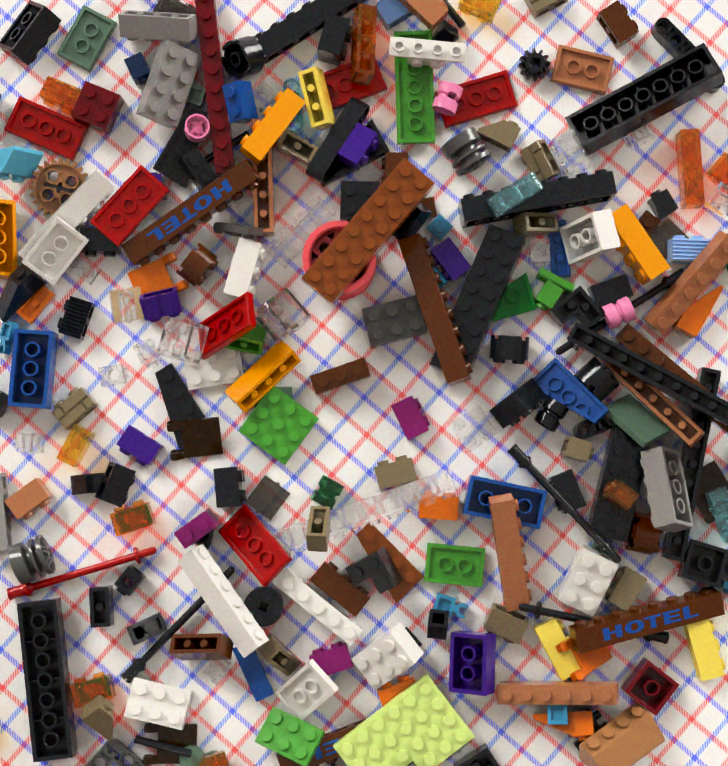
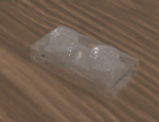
[67,254,101,285]

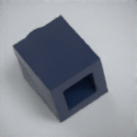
[124,52,150,85]

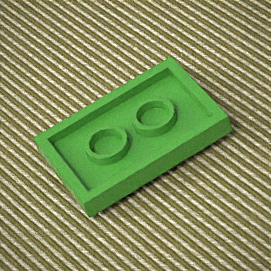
[424,543,486,587]
[255,706,325,766]

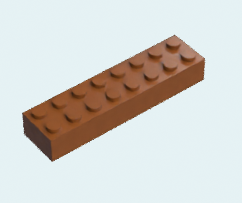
[301,158,434,306]

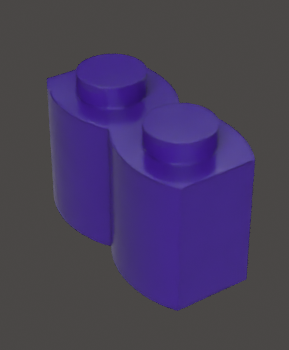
[139,287,183,322]

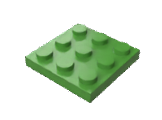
[239,386,319,465]

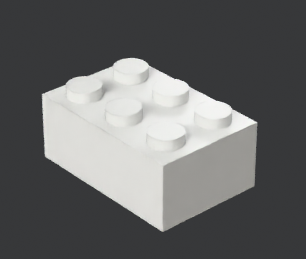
[559,209,621,265]
[223,237,266,300]
[557,543,619,617]
[351,622,424,690]
[124,677,193,730]

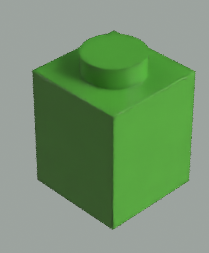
[534,280,564,311]

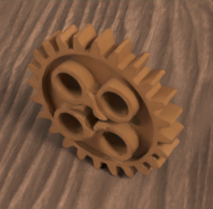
[29,157,88,216]

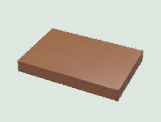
[550,44,614,95]

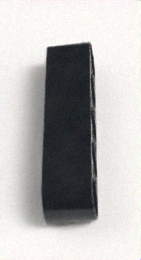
[651,17,725,94]
[306,97,370,183]

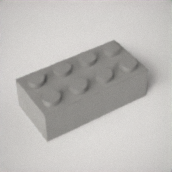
[136,40,202,128]
[640,446,694,533]

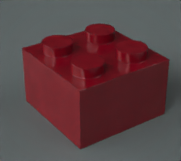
[70,81,124,135]
[621,657,680,716]

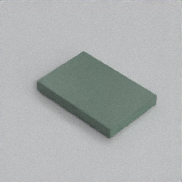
[56,5,118,73]
[605,394,671,448]

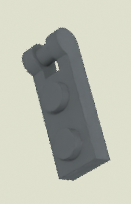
[213,222,263,239]

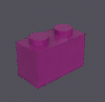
[391,396,430,440]
[174,508,220,549]
[309,641,354,675]

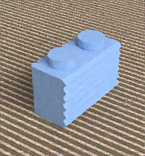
[667,235,710,264]

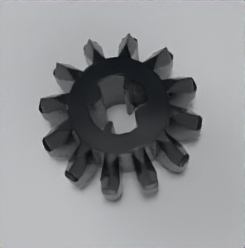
[518,48,551,82]

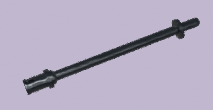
[555,268,684,355]
[507,444,621,563]
[121,566,235,683]
[519,601,669,644]

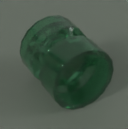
[310,475,345,510]

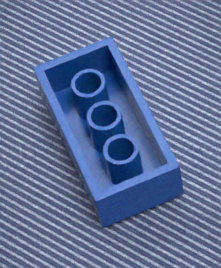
[7,329,58,410]
[462,475,547,529]

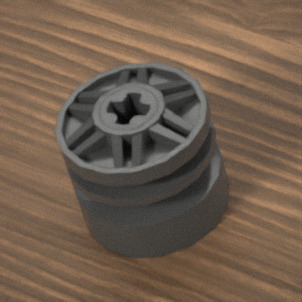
[441,127,492,177]
[8,535,56,585]

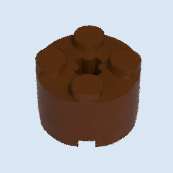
[176,242,219,287]
[625,512,663,555]

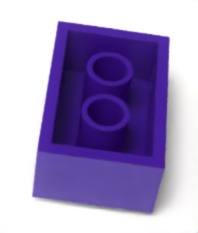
[449,630,496,696]

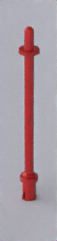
[7,547,157,600]

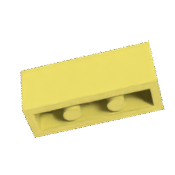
[298,66,336,130]
[533,617,581,681]
[683,619,726,681]

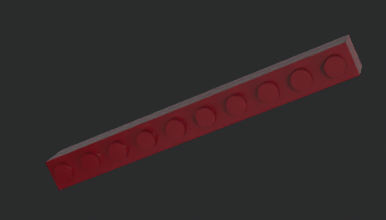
[195,0,236,177]

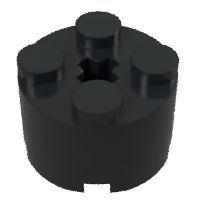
[222,36,267,79]
[489,335,529,364]
[574,357,620,402]
[244,586,284,627]

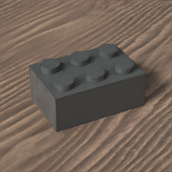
[362,295,427,348]

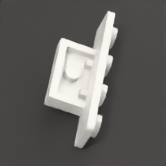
[389,36,467,69]

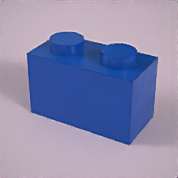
[222,80,259,124]

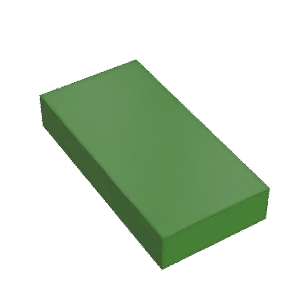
[535,267,575,295]

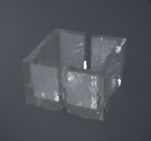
[550,128,591,179]
[255,287,312,344]
[156,317,209,364]
[446,399,501,453]

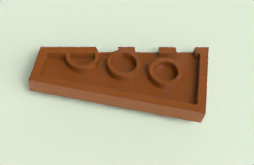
[356,521,424,604]

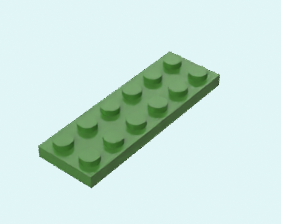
[394,30,435,145]

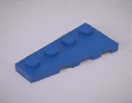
[533,358,610,425]

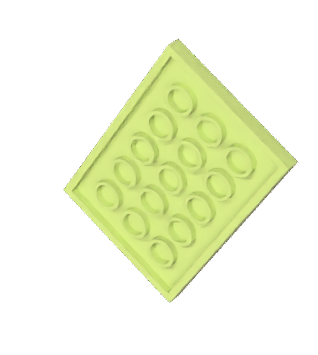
[333,673,475,766]

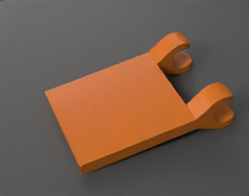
[127,253,189,295]
[556,638,613,681]

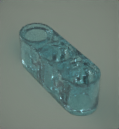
[283,78,304,136]
[486,171,544,217]
[705,485,728,544]

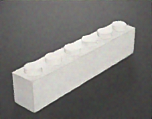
[18,168,115,259]
[177,544,269,658]
[271,566,363,646]

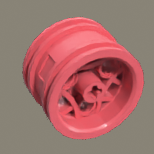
[302,221,376,300]

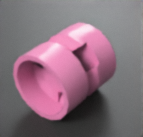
[432,81,463,116]
[184,114,210,143]
[601,296,637,330]

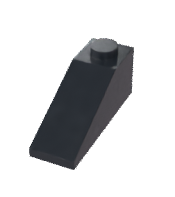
[0,263,46,323]

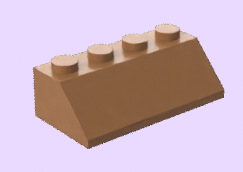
[579,702,665,766]

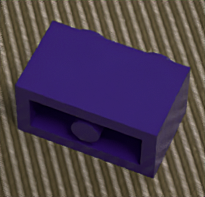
[337,122,379,171]
[430,237,471,283]
[116,425,164,467]

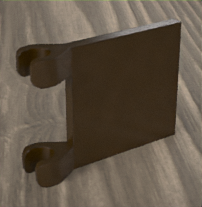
[167,417,223,461]
[695,460,728,524]
[143,723,197,765]

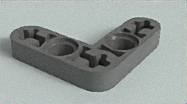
[86,738,149,766]

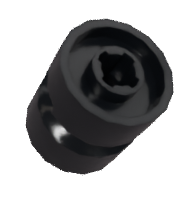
[533,397,569,433]

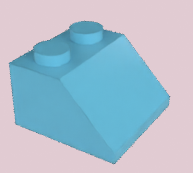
[0,146,43,183]

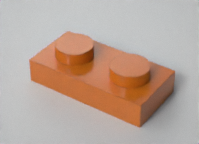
[16,286,56,325]

